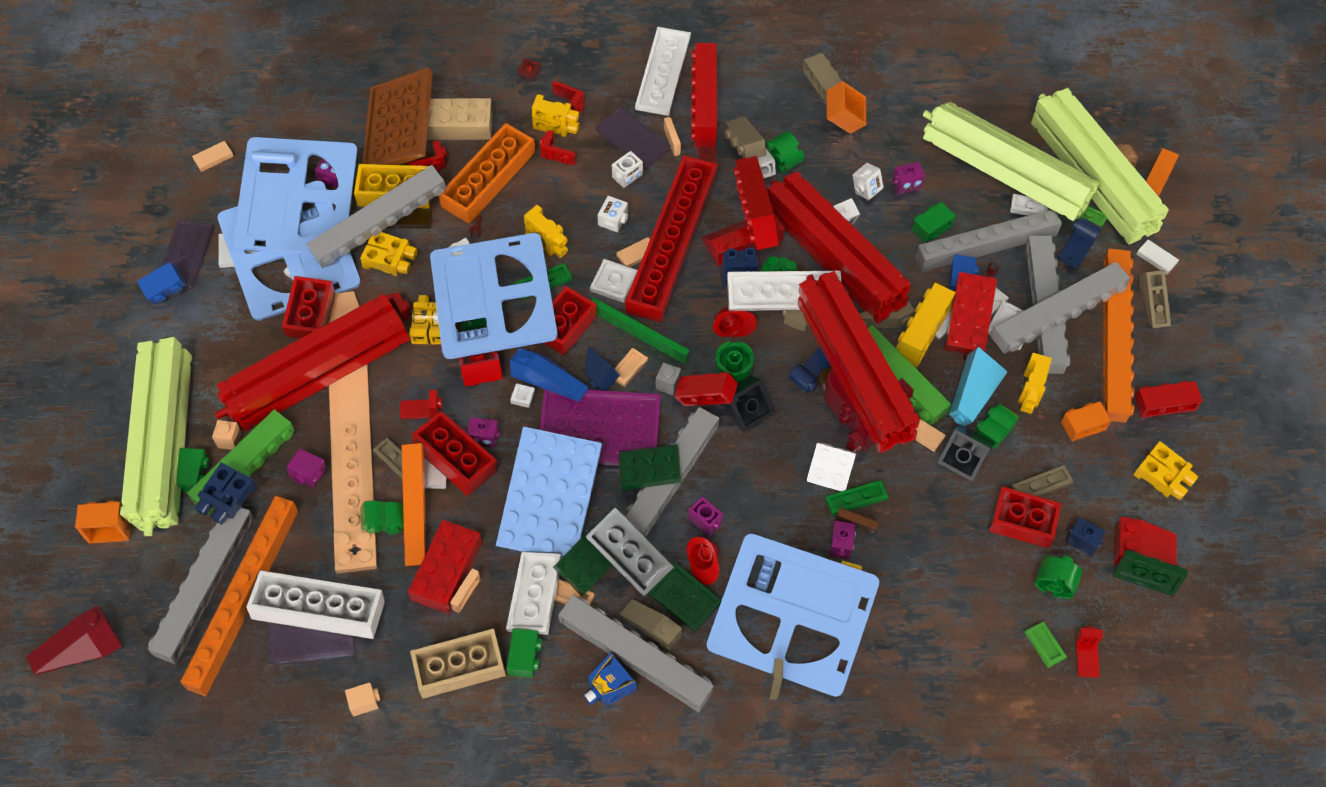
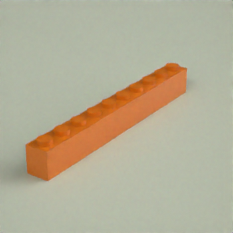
[1103,248,1134,423]
[180,496,298,696]

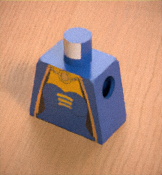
[583,653,637,706]

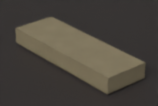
[373,437,403,480]
[1010,465,1074,497]
[769,658,783,700]

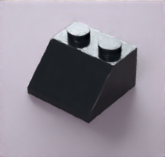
[723,375,775,432]
[937,424,995,482]

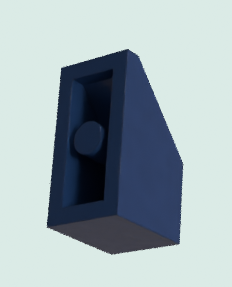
[585,347,620,391]

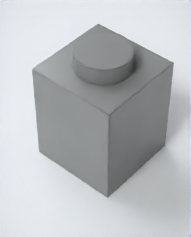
[656,363,681,396]

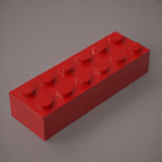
[691,43,717,149]
[733,156,779,250]

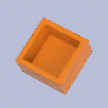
[826,81,866,134]
[75,500,131,544]

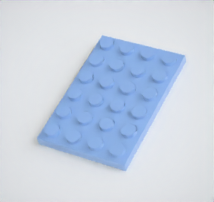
[496,427,602,557]

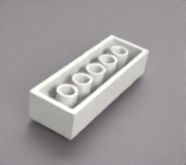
[247,571,385,639]

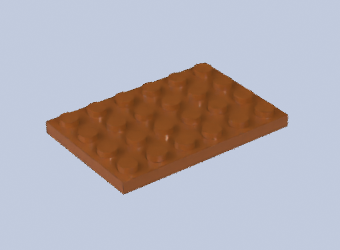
[362,67,433,165]

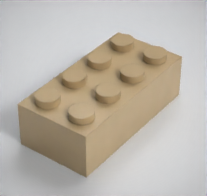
[427,98,493,140]
[410,629,506,699]

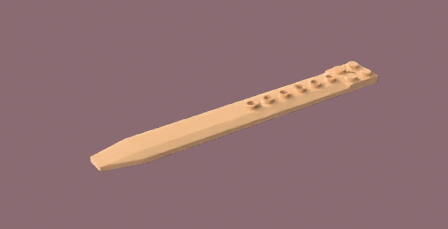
[328,291,378,574]

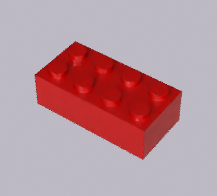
[944,272,997,354]
[411,411,497,496]
[408,520,482,614]

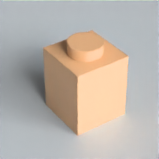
[212,420,242,450]
[345,683,380,717]

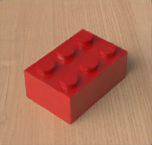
[282,276,335,339]
[543,286,597,356]
[989,486,1062,549]

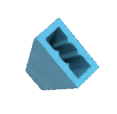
[949,347,1007,427]

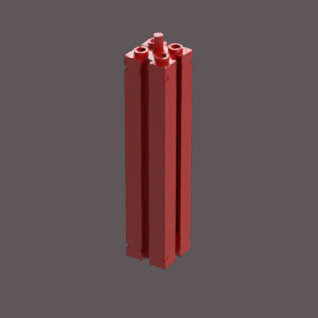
[768,171,911,324]
[798,271,920,453]
[214,293,410,432]

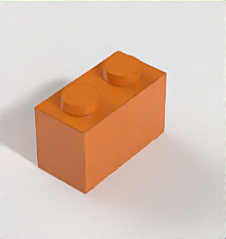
[1061,401,1111,442]

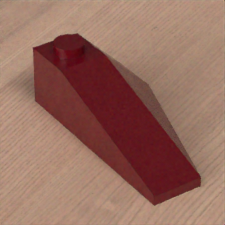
[26,605,123,675]

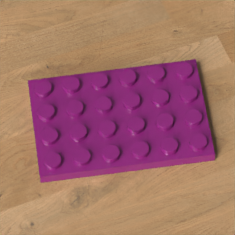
[540,389,661,465]

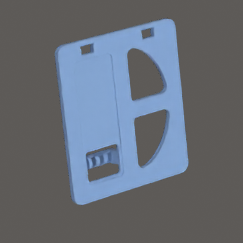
[233,137,357,254]
[218,181,361,321]
[430,233,558,359]
[707,534,879,697]

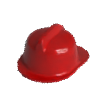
[713,307,757,337]
[686,537,720,585]

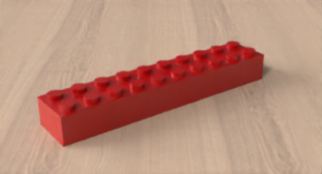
[625,155,718,323]

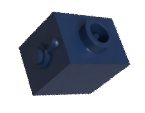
[1065,518,1106,556]

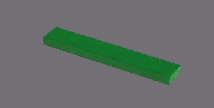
[591,298,689,364]

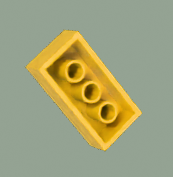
[354,164,431,209]
[896,283,956,369]

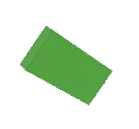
[1024,621,1067,668]

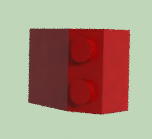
[459,351,503,386]
[1113,517,1177,565]

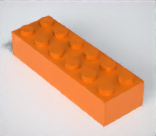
[439,123,535,224]

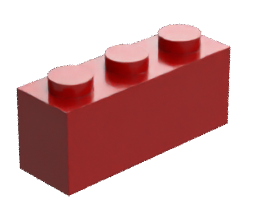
[674,372,738,406]
[1134,381,1203,418]

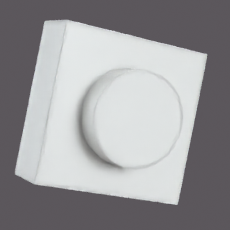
[510,384,535,408]

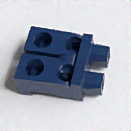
[720,247,758,287]
[195,462,258,525]

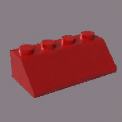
[702,214,785,266]

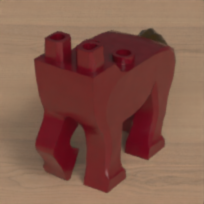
[816,366,914,453]

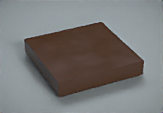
[837,508,879,534]

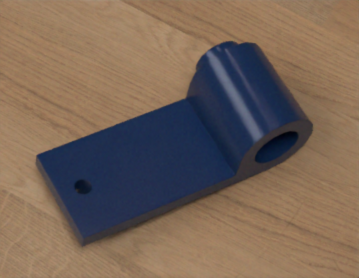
[1058,217,1102,269]
[788,347,831,393]

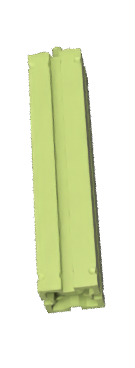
[1031,88,1169,245]
[923,102,1101,221]
[120,337,192,536]

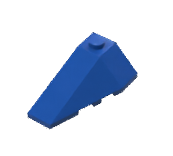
[510,348,588,402]

